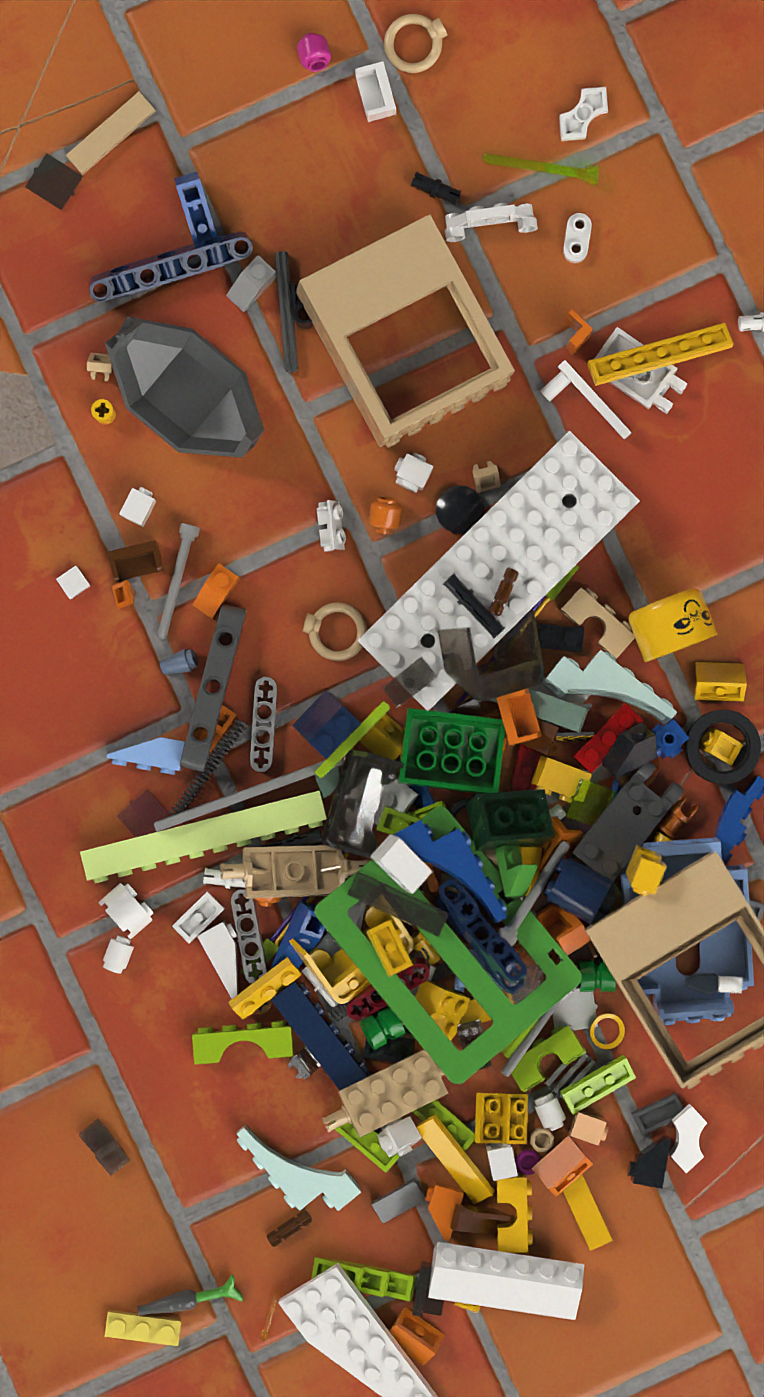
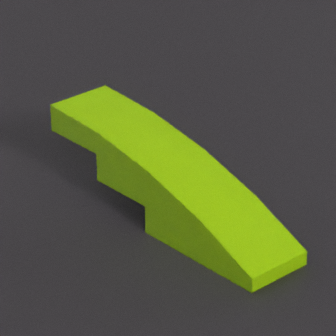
[311,1257,416,1301]

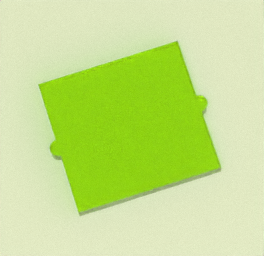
[566,778,615,826]

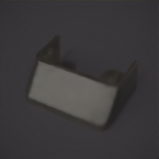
[438,610,544,701]
[322,750,405,859]

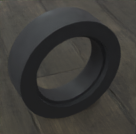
[684,710,761,784]

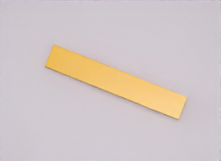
[587,323,733,386]

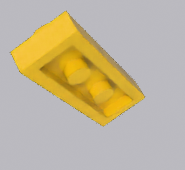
[228,957,302,1019]

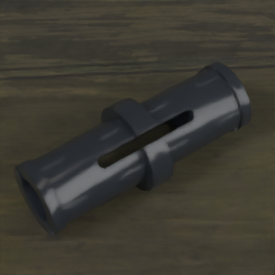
[411,172,461,205]

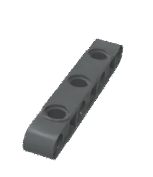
[180,603,247,772]

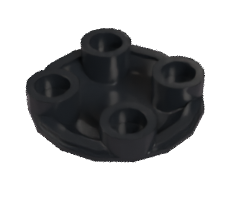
[436,486,484,534]

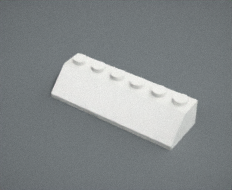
[428,1242,584,1320]

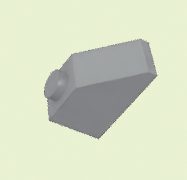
[226,255,277,312]

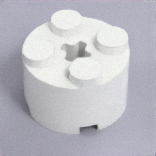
[98,883,153,940]

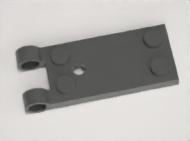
[571,762,685,881]

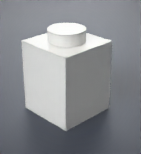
[119,487,157,527]

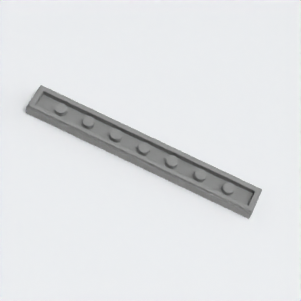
[154,759,343,832]

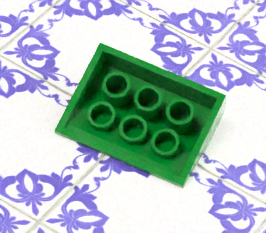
[397,708,505,796]

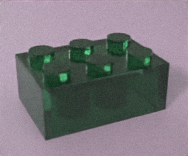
[466,789,555,851]

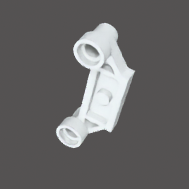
[445,203,538,242]

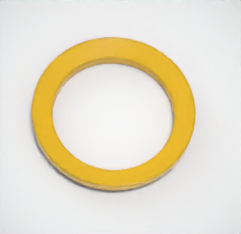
[590,1013,625,1049]

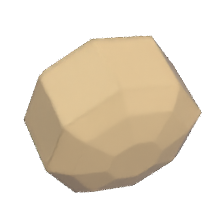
[530,1127,554,1152]

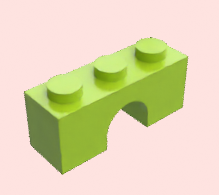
[511,1025,587,1092]

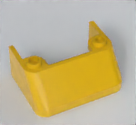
[289,888,414,1004]

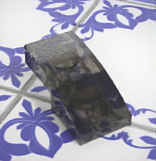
[79,1118,130,1175]

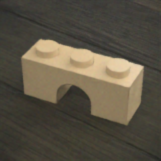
[560,587,635,659]

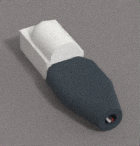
[685,973,742,994]

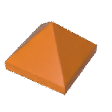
[112,580,136,609]

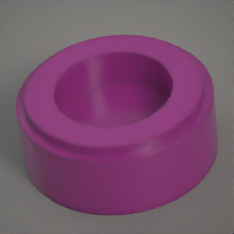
[516,1149,540,1175]

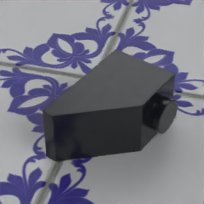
[602,723,657,778]
[628,1135,671,1189]

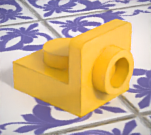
[699,727,743,766]

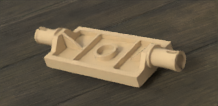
[220,845,369,898]
[322,1049,448,1137]

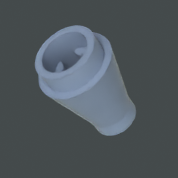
[160,648,198,675]

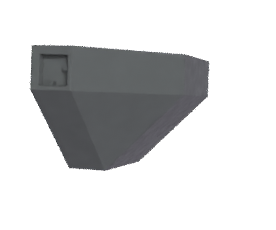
[105,316,265,458]

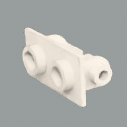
[316,500,346,552]

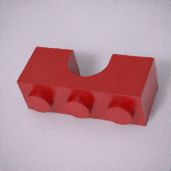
[572,703,643,774]

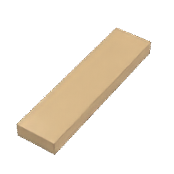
[66,92,156,176]

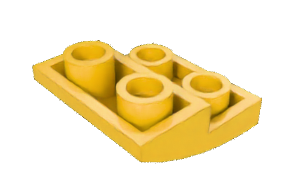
[475,1093,528,1144]

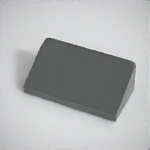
[371,1178,425,1223]

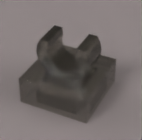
[287,1047,321,1080]

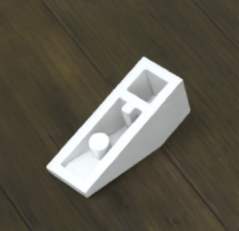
[197,920,239,999]

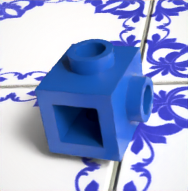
[651,719,689,759]

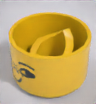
[628,588,718,662]

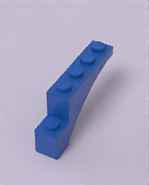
[393,820,507,924]

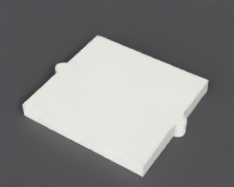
[552,988,598,1030]

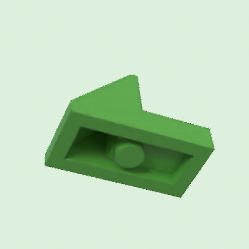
[495,846,538,897]

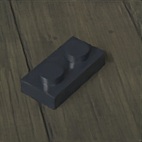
[533,623,584,653]

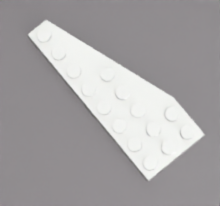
[278,1263,438,1397]

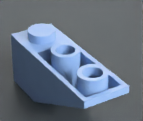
[106,737,185,775]

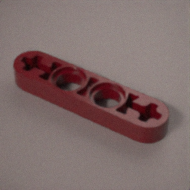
[346,958,430,1020]

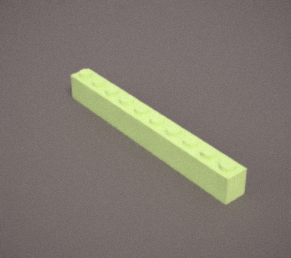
[80,790,327,884]

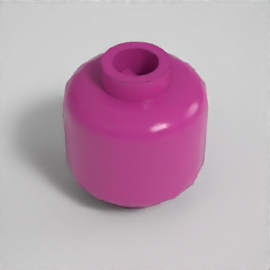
[297,33,331,72]

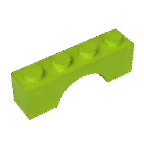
[192,1020,294,1065]

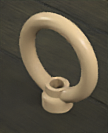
[384,14,447,73]
[302,602,367,661]

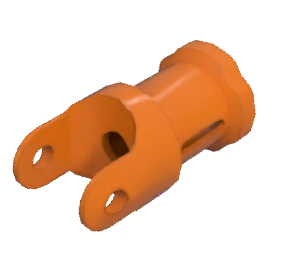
[656,795,698,840]

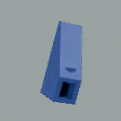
[271,900,325,968]

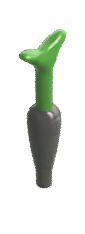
[137,1274,243,1316]

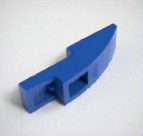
[714,775,764,865]

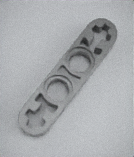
[250,677,277,772]
[231,890,268,984]

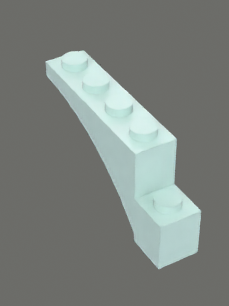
[541,650,677,724]
[236,1124,361,1211]

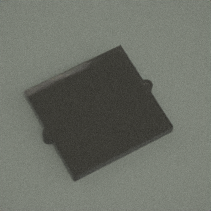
[25,153,83,211]

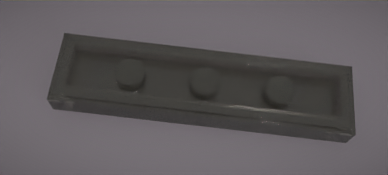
[347,871,449,937]

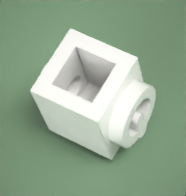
[394,453,434,493]
[377,1116,422,1157]

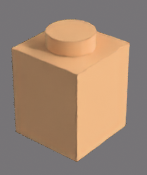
[569,1110,609,1146]

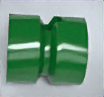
[578,960,616,992]
[359,1006,405,1050]

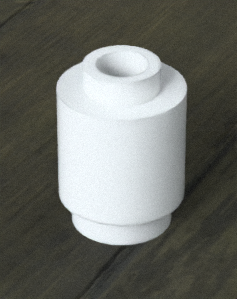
[103,935,134,974]
[534,1092,566,1131]

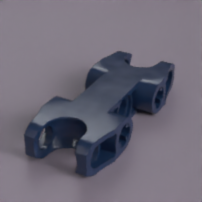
[437,879,527,994]

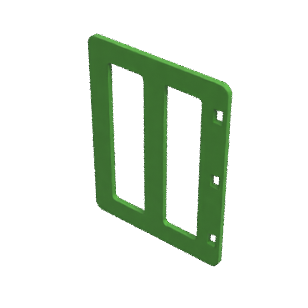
[314,806,582,1084]

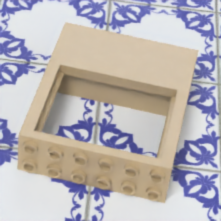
[296,214,515,448]
[585,851,764,1089]

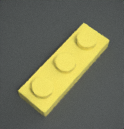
[105,1310,182,1346]

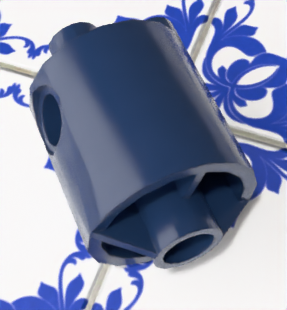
[543,857,615,924]

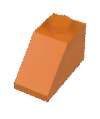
[193,563,240,619]
[425,1181,464,1241]

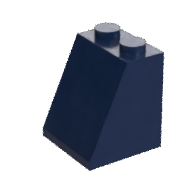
[292,690,361,759]

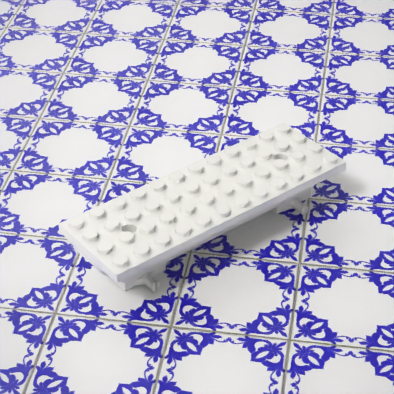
[358,431,640,711]

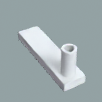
[540,360,631,440]

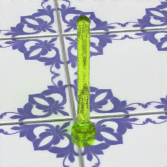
[482,154,600,186]

